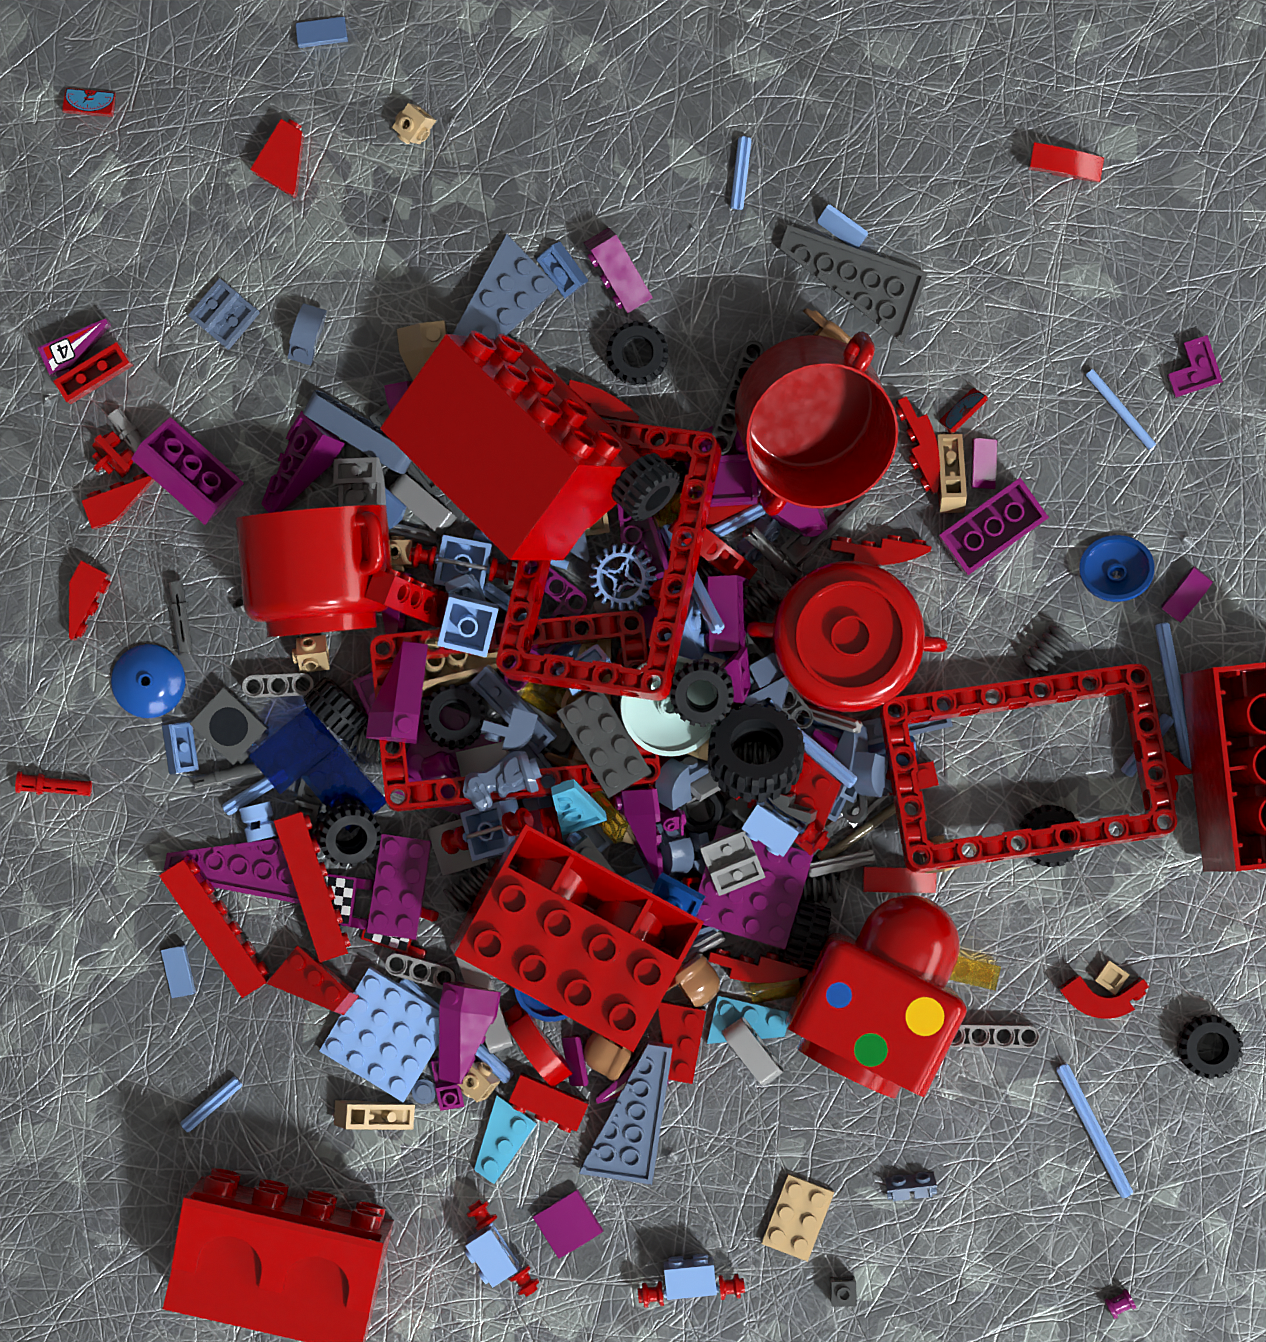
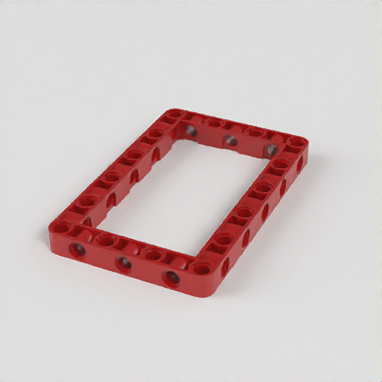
[496,419,721,701]
[370,610,660,811]
[880,664,1177,873]

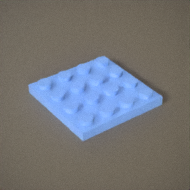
[319,966,439,1102]

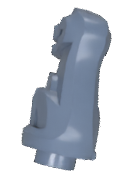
[463,751,542,811]

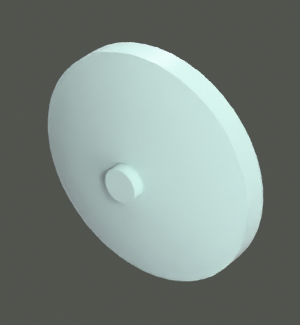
[620,656,717,756]

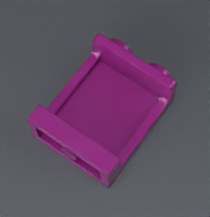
[696,454,762,507]

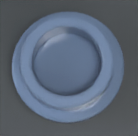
[412,1079,436,1104]

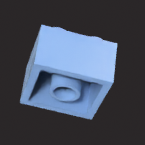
[437,593,498,657]

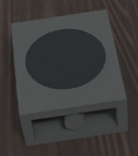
[190,688,269,765]

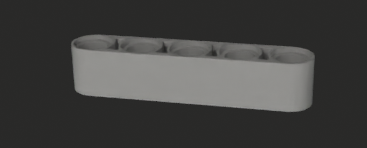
[451,939,514,1054]
[950,1022,1040,1048]

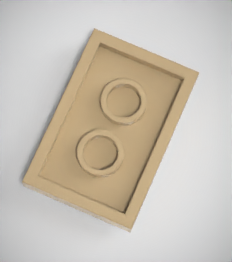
[761,1174,834,1262]

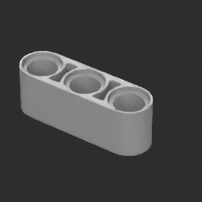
[388,474,457,536]
[242,673,316,698]
[385,952,456,989]
[722,1017,784,1086]

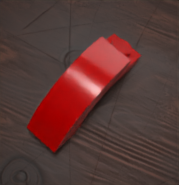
[1057,974,1149,1019]
[502,1003,573,1088]

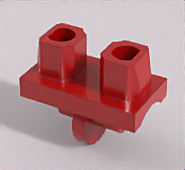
[92,431,134,478]

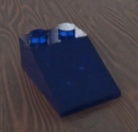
[249,707,340,794]
[301,745,386,833]

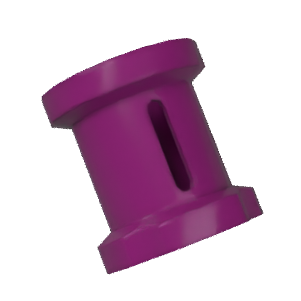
[1104,1289,1136,1320]

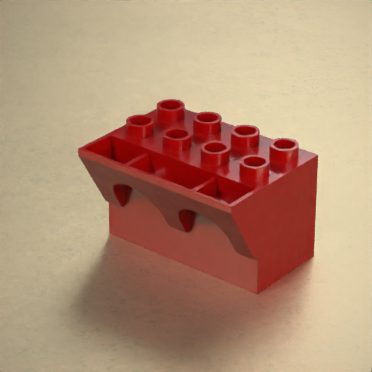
[380,331,641,560]
[1181,662,1266,872]
[449,824,704,1052]
[163,1168,394,1342]

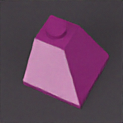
[771,502,828,537]

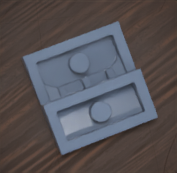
[188,278,260,350]

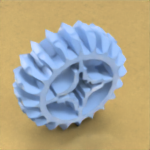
[589,543,657,611]

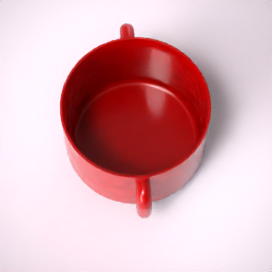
[735,331,898,516]
[236,505,392,637]
[746,561,948,712]

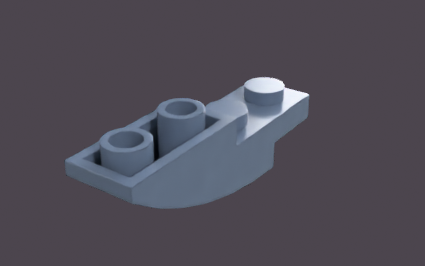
[828,726,868,822]

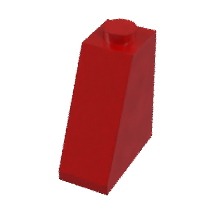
[250,119,305,198]

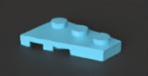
[551,779,607,836]
[707,995,789,1044]
[474,1094,537,1184]

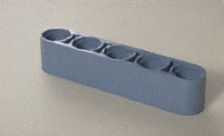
[303,390,411,474]

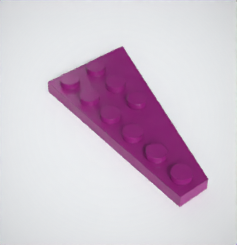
[164,833,320,904]

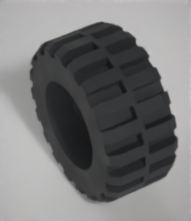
[708,704,805,803]

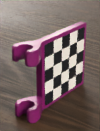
[303,874,375,929]

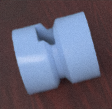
[239,801,278,842]

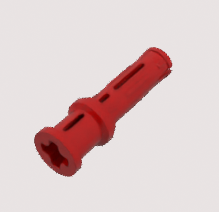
[15,771,92,797]

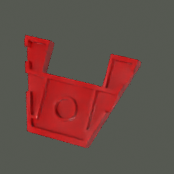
[753,750,842,856]

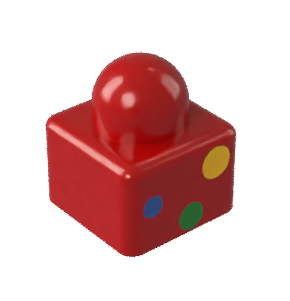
[786,895,967,1098]

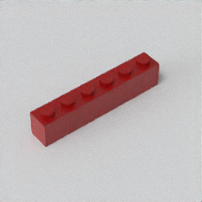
[273,810,351,963]
[159,855,270,998]

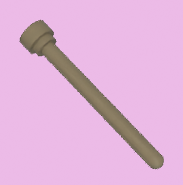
[815,803,908,860]

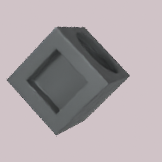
[830,1276,857,1307]

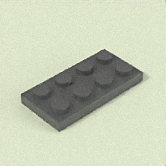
[556,691,651,799]

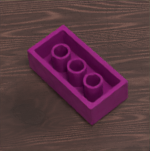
[131,417,244,525]
[937,477,1049,576]
[367,834,432,940]

